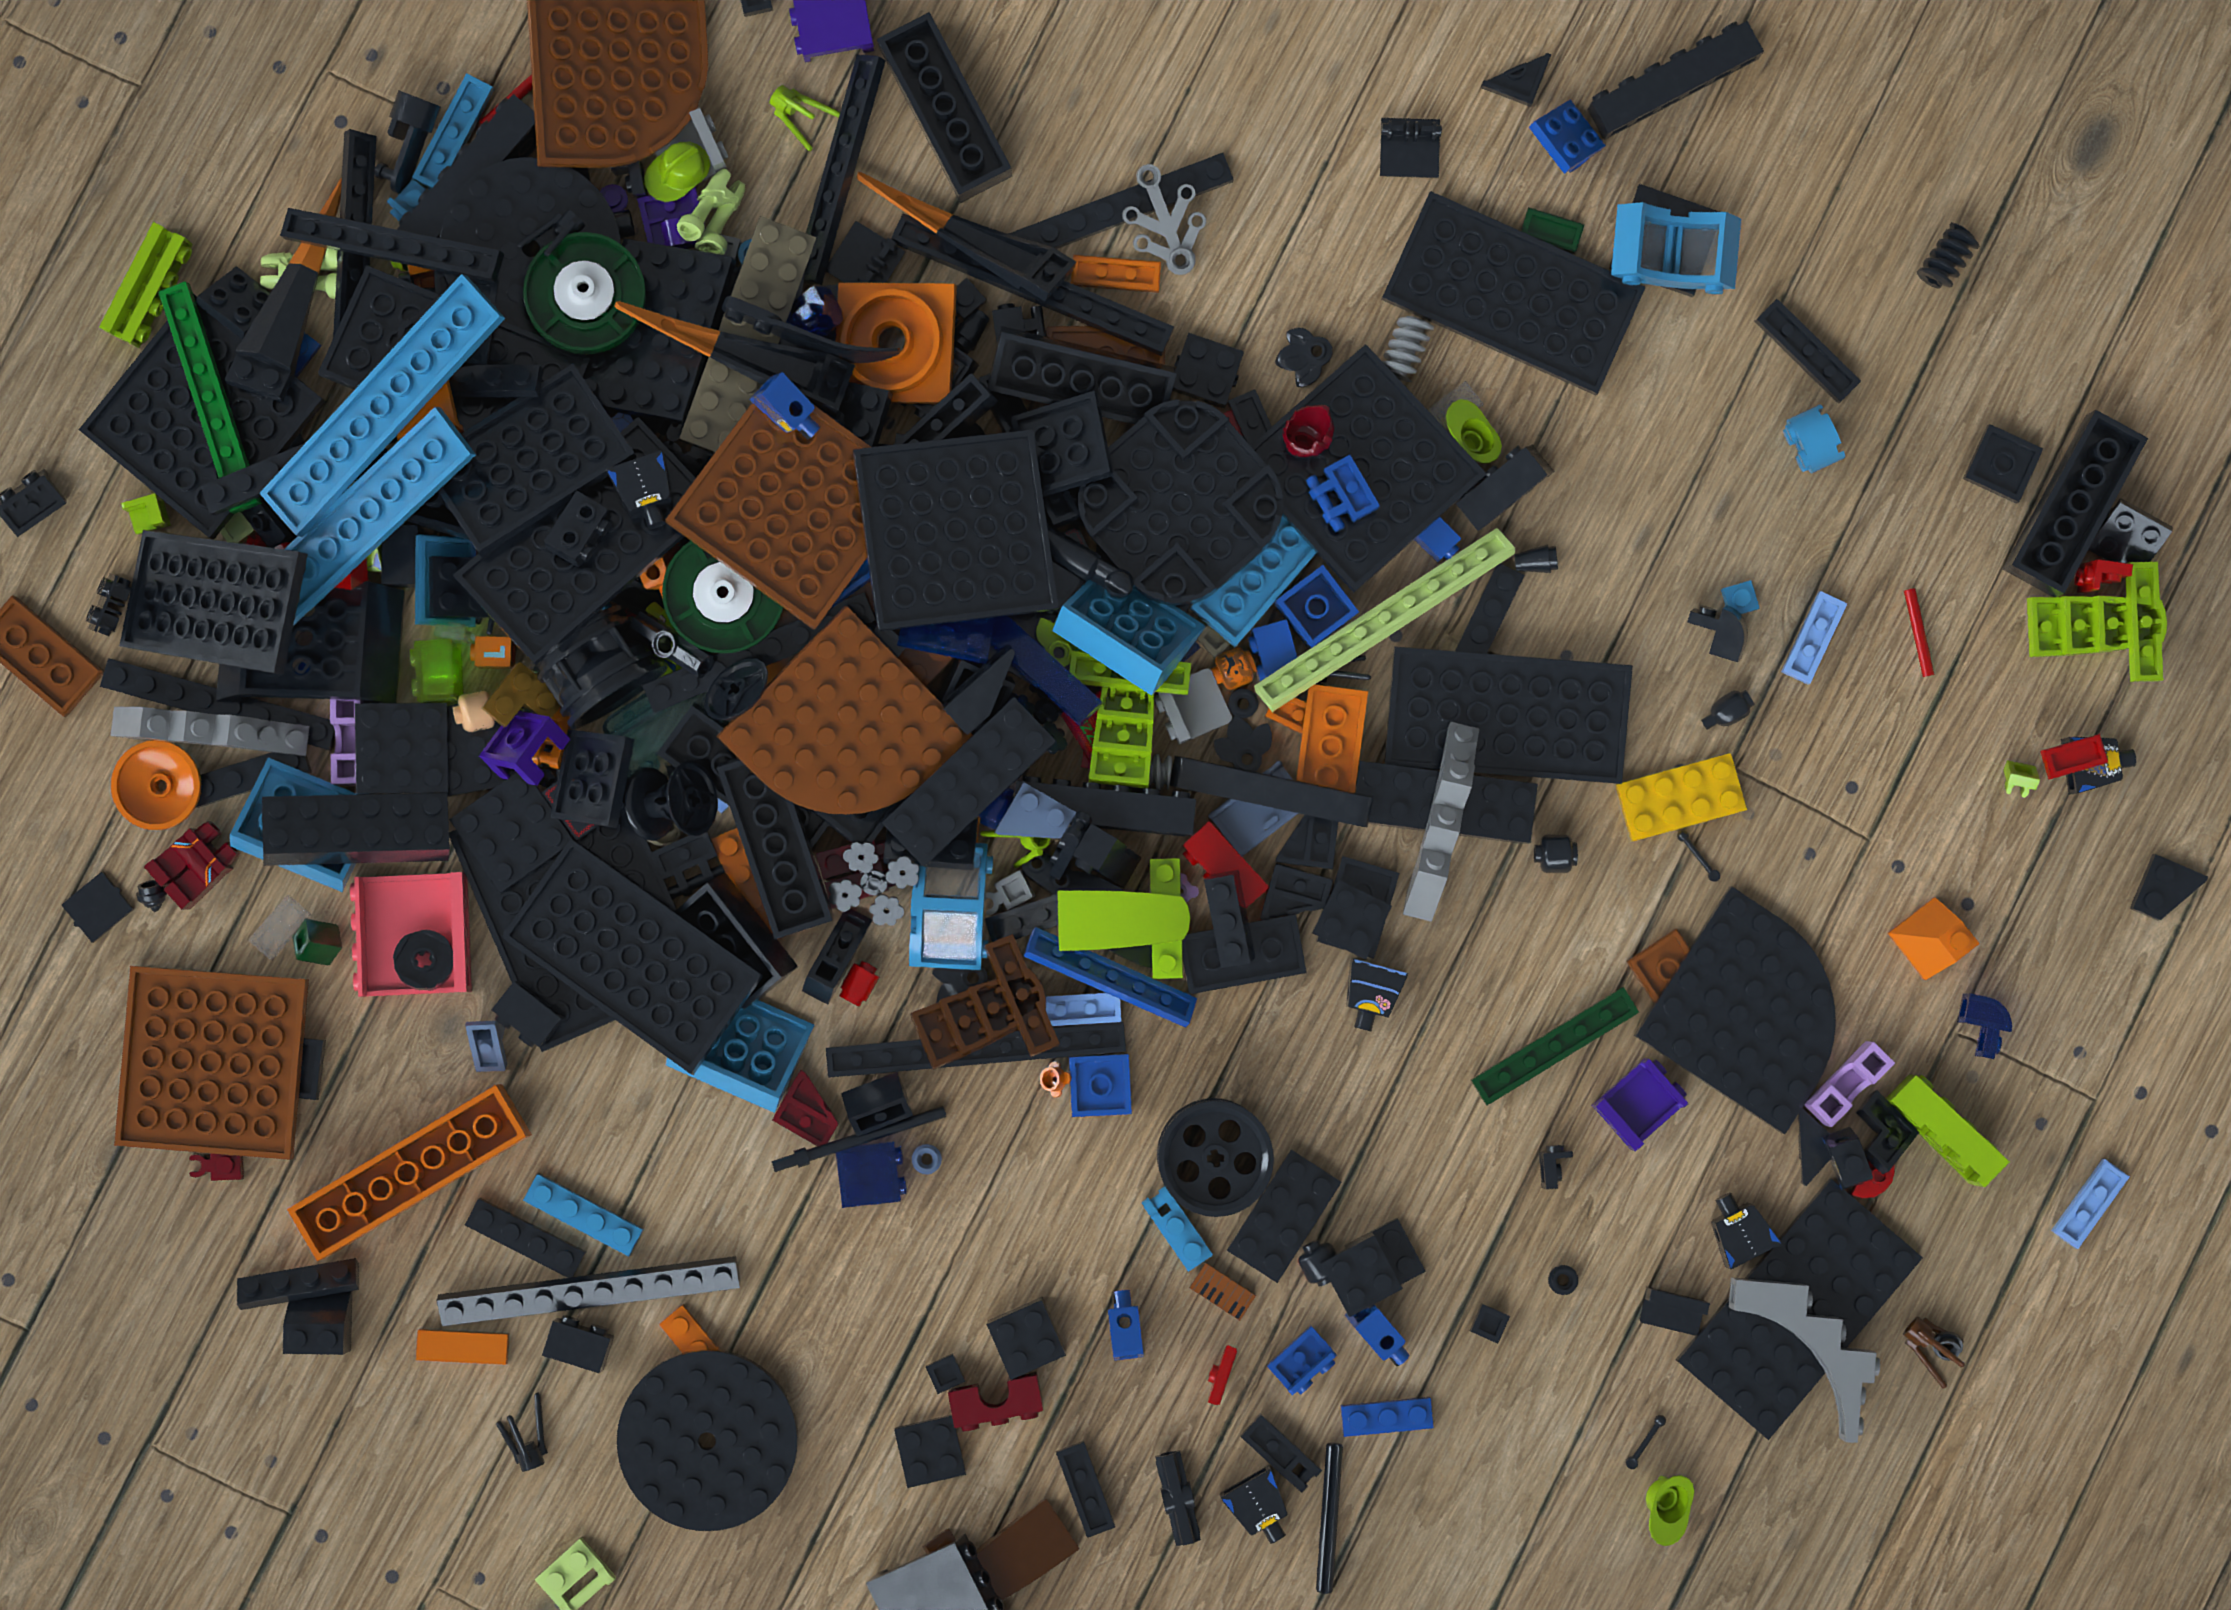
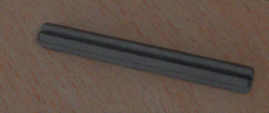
[1316,1443,1343,1594]

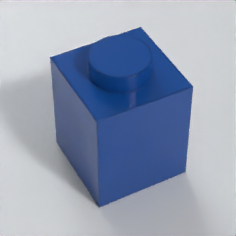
[1415,517,1462,563]

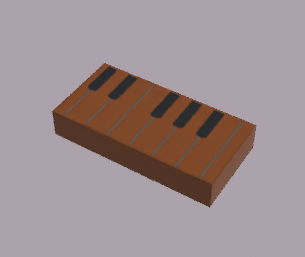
[1189,1262,1256,1321]

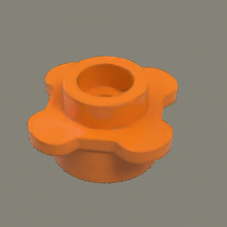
[1040,1062,1071,1097]

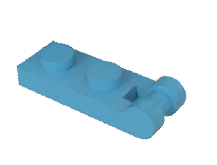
[1141,1186,1213,1272]

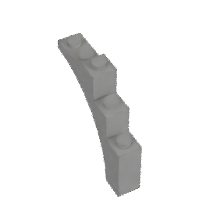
[111,707,309,756]
[1403,722,1479,922]
[1729,1277,1880,1443]

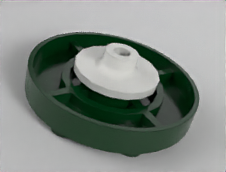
[523,232,646,354]
[662,541,783,654]

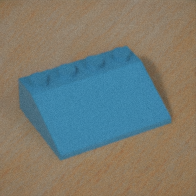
[1052,562,1205,696]
[230,757,358,892]
[666,1000,814,1113]

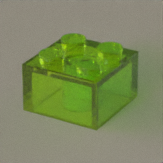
[410,639,464,705]

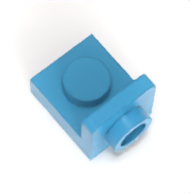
[387,179,426,221]

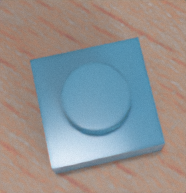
[1721,580,1760,614]

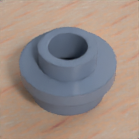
[912,1144,942,1174]

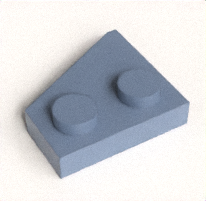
[995,782,1076,839]

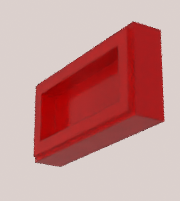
[2040,734,2109,780]

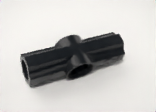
[629,611,715,678]
[1155,1450,1201,1546]

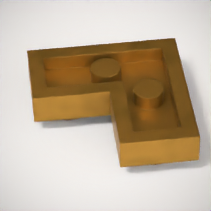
[481,661,560,727]

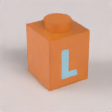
[470,636,516,669]

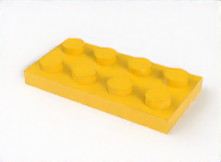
[1615,753,1747,842]

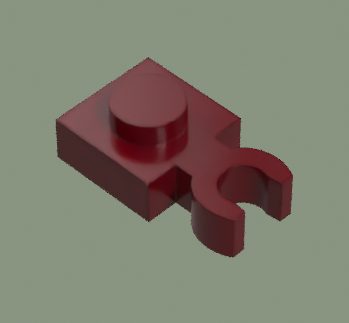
[189,1153,244,1181]

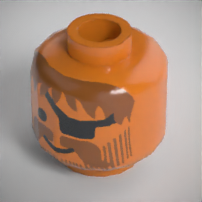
[1211,647,1257,690]

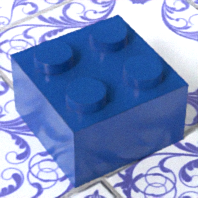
[1274,565,1359,650]

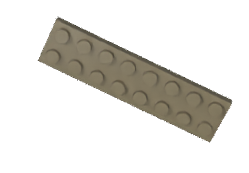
[679,216,817,453]

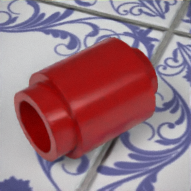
[839,960,880,1007]

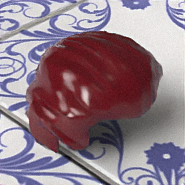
[1282,405,1335,457]

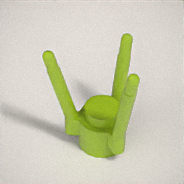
[769,85,840,151]
[980,830,1050,868]

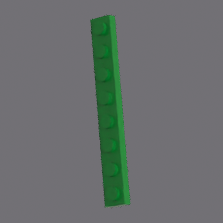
[158,281,262,514]

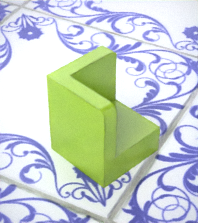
[121,493,171,535]

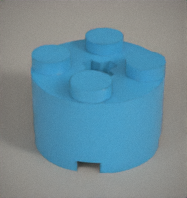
[1783,404,1845,474]

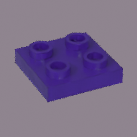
[637,186,706,249]

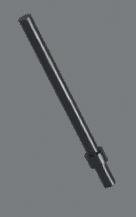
[771,1106,946,1172]

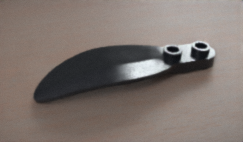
[721,296,900,363]
[1022,851,1152,968]

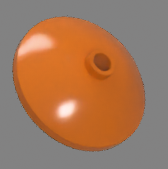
[111,740,202,830]

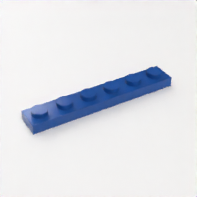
[1024,927,1197,1028]

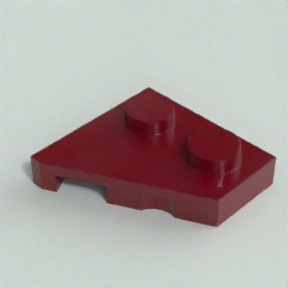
[772,1070,839,1146]

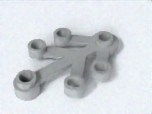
[1122,164,1206,275]

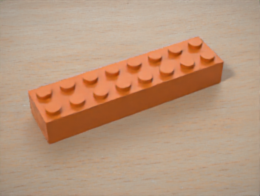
[287,1084,532,1261]

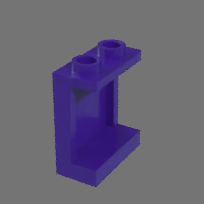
[789,0,875,63]
[1591,1058,1689,1152]

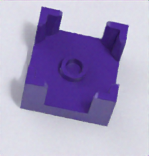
[479,711,570,786]

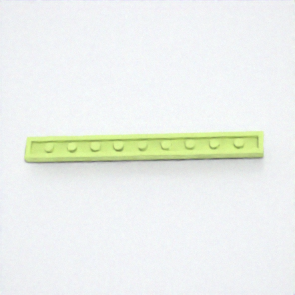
[1254,528,1515,712]

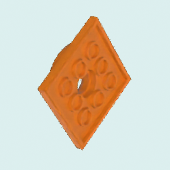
[836,283,957,404]

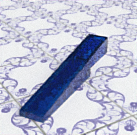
[967,616,1102,727]

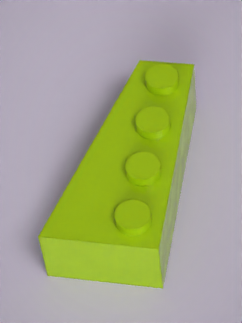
[1886,1074,2010,1188]

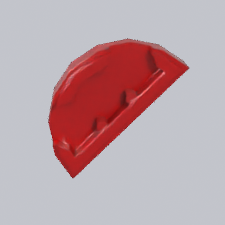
[1850,1160,1895,1198]
[1207,1345,1237,1406]

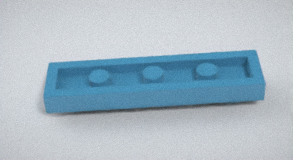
[412,73,495,189]
[523,1173,644,1257]

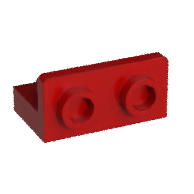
[2074,560,2133,594]

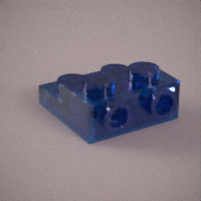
[836,1141,907,1208]

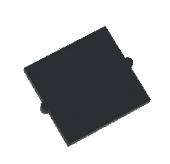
[61,872,134,943]

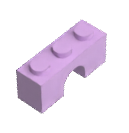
[330,699,364,786]
[1804,1041,1895,1127]

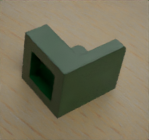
[292,919,342,966]

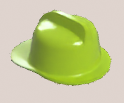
[644,141,710,202]
[1446,399,1502,463]
[1645,1475,1695,1546]

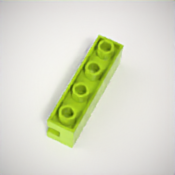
[99,222,193,348]

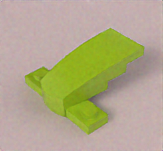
[2027,562,2167,682]
[1068,651,1191,788]
[1058,858,1190,979]

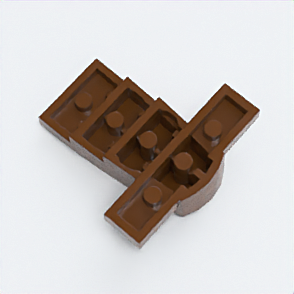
[910,934,1060,1070]
[922,1499,1080,1600]

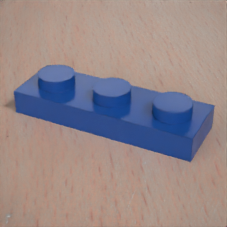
[1340,1397,1434,1437]

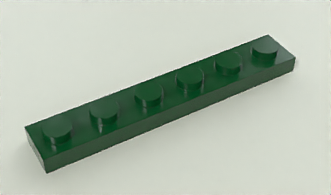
[1470,987,1640,1106]

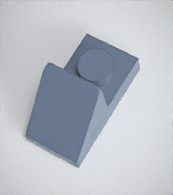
[465,1021,507,1072]

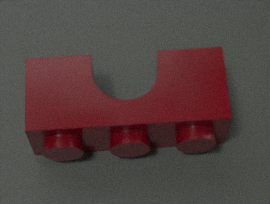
[948,1372,1044,1432]

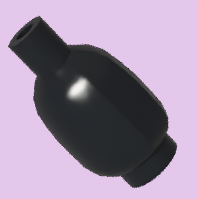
[1701,690,1755,730]

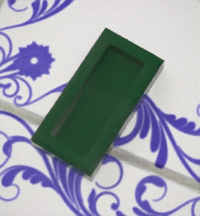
[1521,207,1585,254]

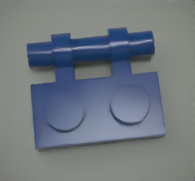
[1306,455,1380,532]

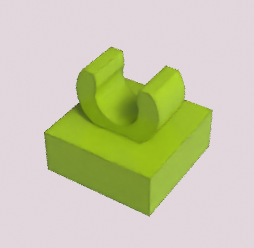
[2003,760,2040,798]

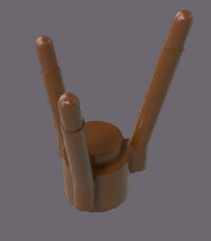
[1903,1317,1965,1389]

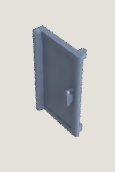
[1208,761,1298,856]

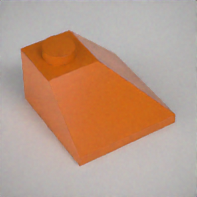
[1888,897,1980,980]

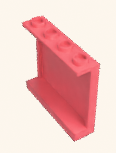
[350,872,472,997]

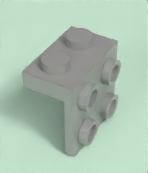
[656,108,728,181]
[1154,669,1232,745]

